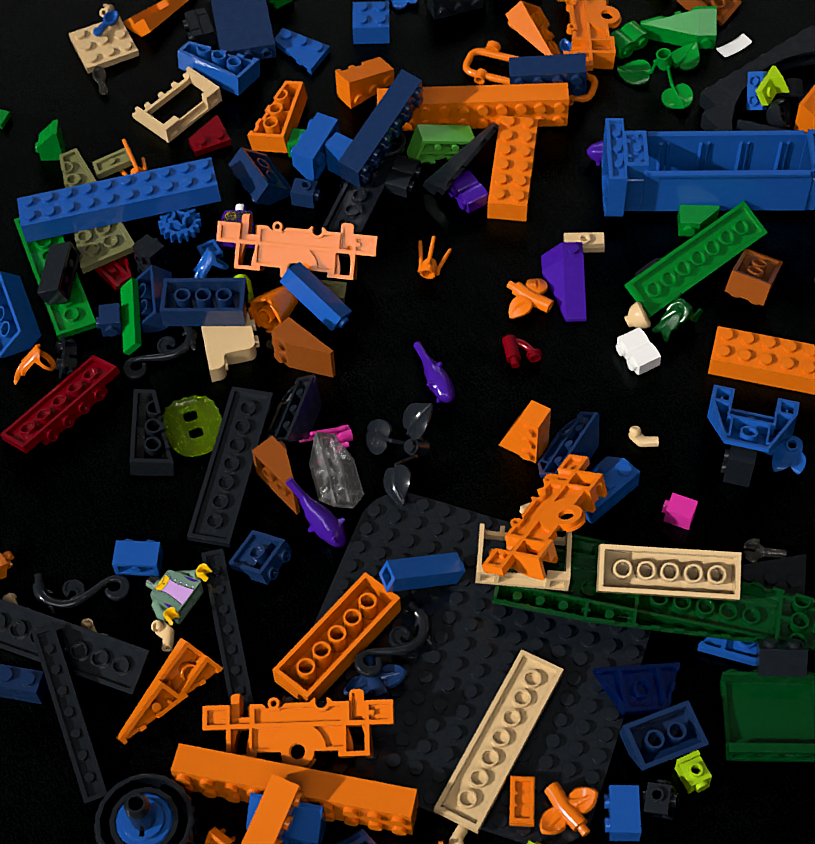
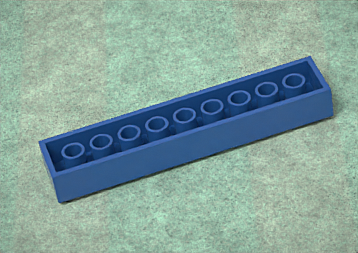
[17,157,221,242]

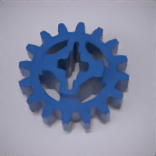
[158,208,202,243]

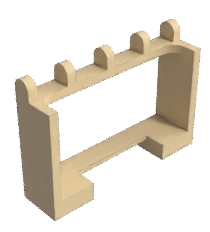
[132,66,222,143]
[475,523,572,591]

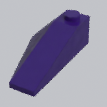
[541,242,587,322]

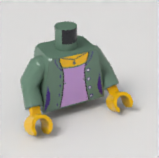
[146,563,212,625]

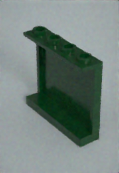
[720,669,815,762]

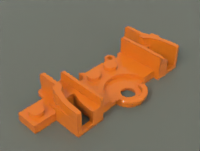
[557,0,621,71]
[216,213,378,280]
[482,454,608,580]
[202,689,395,768]

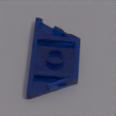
[593,662,681,715]

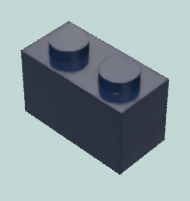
[0,664,48,704]

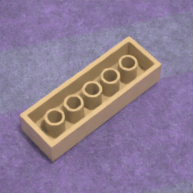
[596,544,742,601]

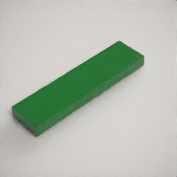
[120,277,142,355]

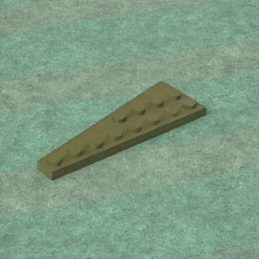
[59,148,135,274]

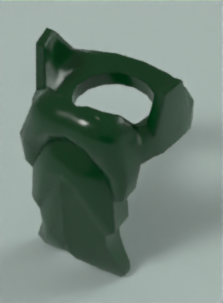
[652,292,703,342]

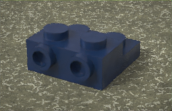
[228,530,292,585]

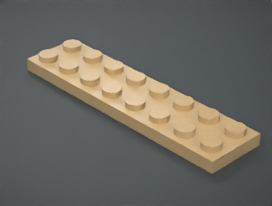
[434,649,564,834]

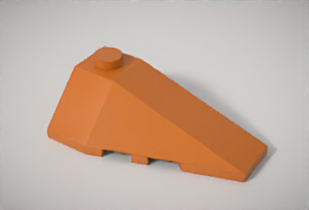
[505,1,561,55]

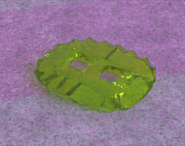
[162,394,222,457]

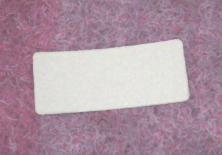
[716,34,752,57]

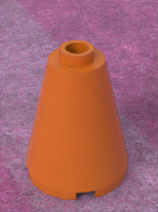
[248,285,299,334]

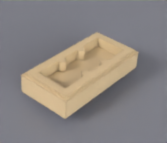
[564,232,605,253]

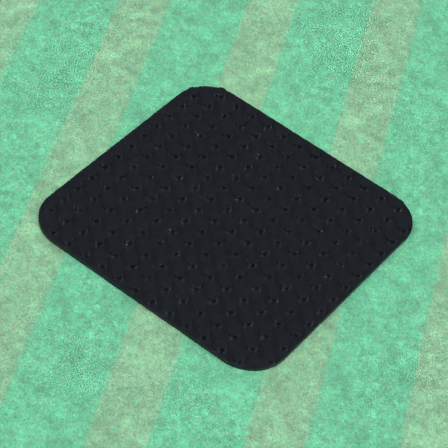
[280,493,652,844]

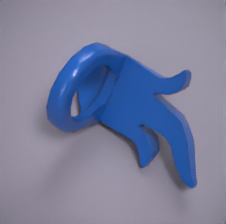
[193,248,229,278]

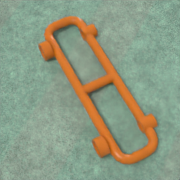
[463,41,598,106]

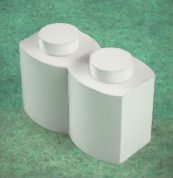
[616,328,661,375]

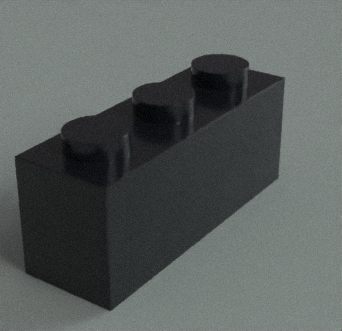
[37,241,81,305]

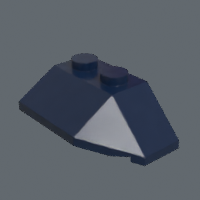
[537,411,600,478]

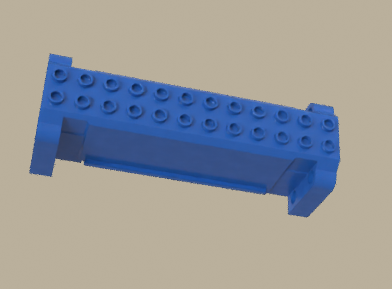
[602,118,815,217]

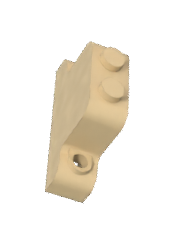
[201,312,260,382]

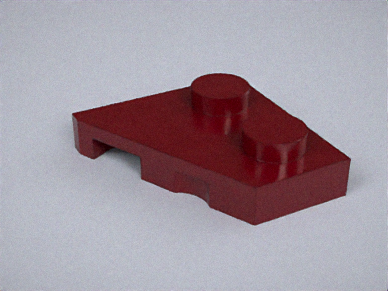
[189,115,231,157]
[94,256,132,291]

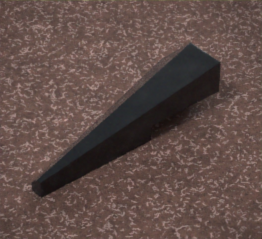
[422,123,499,196]

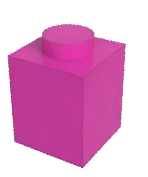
[662,493,698,530]

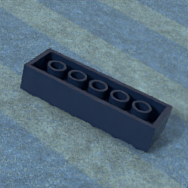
[338,69,424,189]

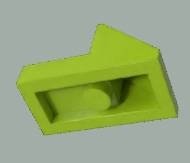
[756,66,790,106]

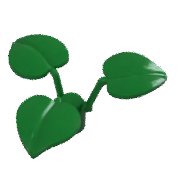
[617,42,700,109]

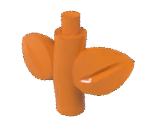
[507,278,554,319]
[539,781,599,837]

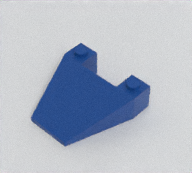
[707,385,800,453]

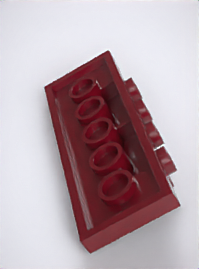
[0,355,120,454]

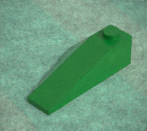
[640,6,717,49]

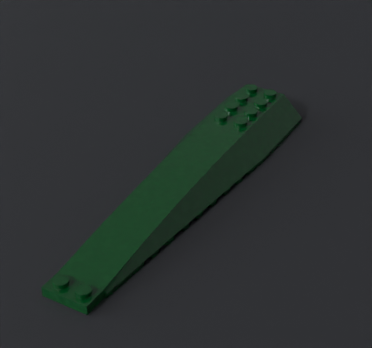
[492,522,815,651]

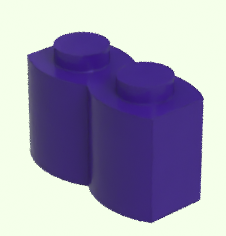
[447,170,489,213]

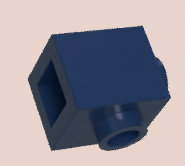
[290,178,321,209]
[96,303,122,337]

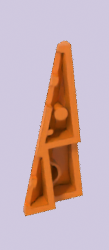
[123,0,189,37]
[116,638,223,744]

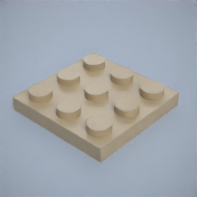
[69,16,139,74]

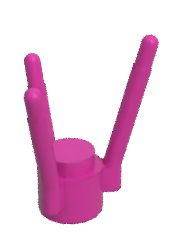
[299,425,353,462]

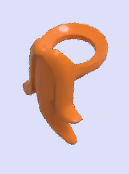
[14,344,56,385]

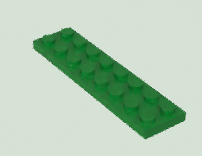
[624,201,768,318]
[14,217,97,340]

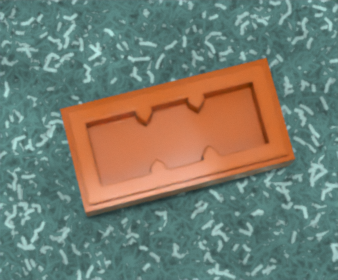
[509,776,535,827]

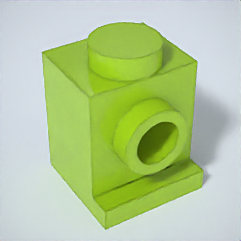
[674,750,712,793]

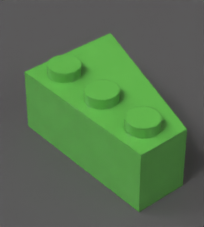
[406,124,475,164]

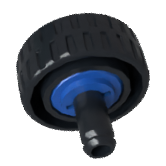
[94,773,200,844]

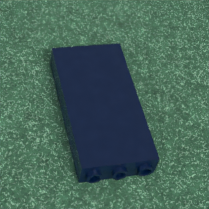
[211,0,277,60]

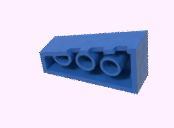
[178,41,260,96]

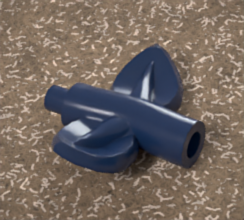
[343,655,407,700]

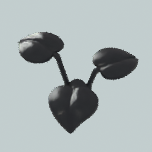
[366,403,434,504]

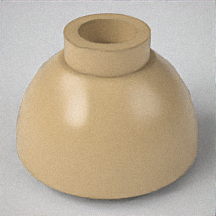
[624,301,651,329]

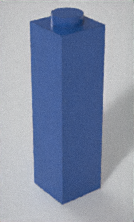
[280,262,352,331]
[378,552,466,592]

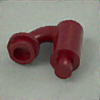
[502,335,542,368]

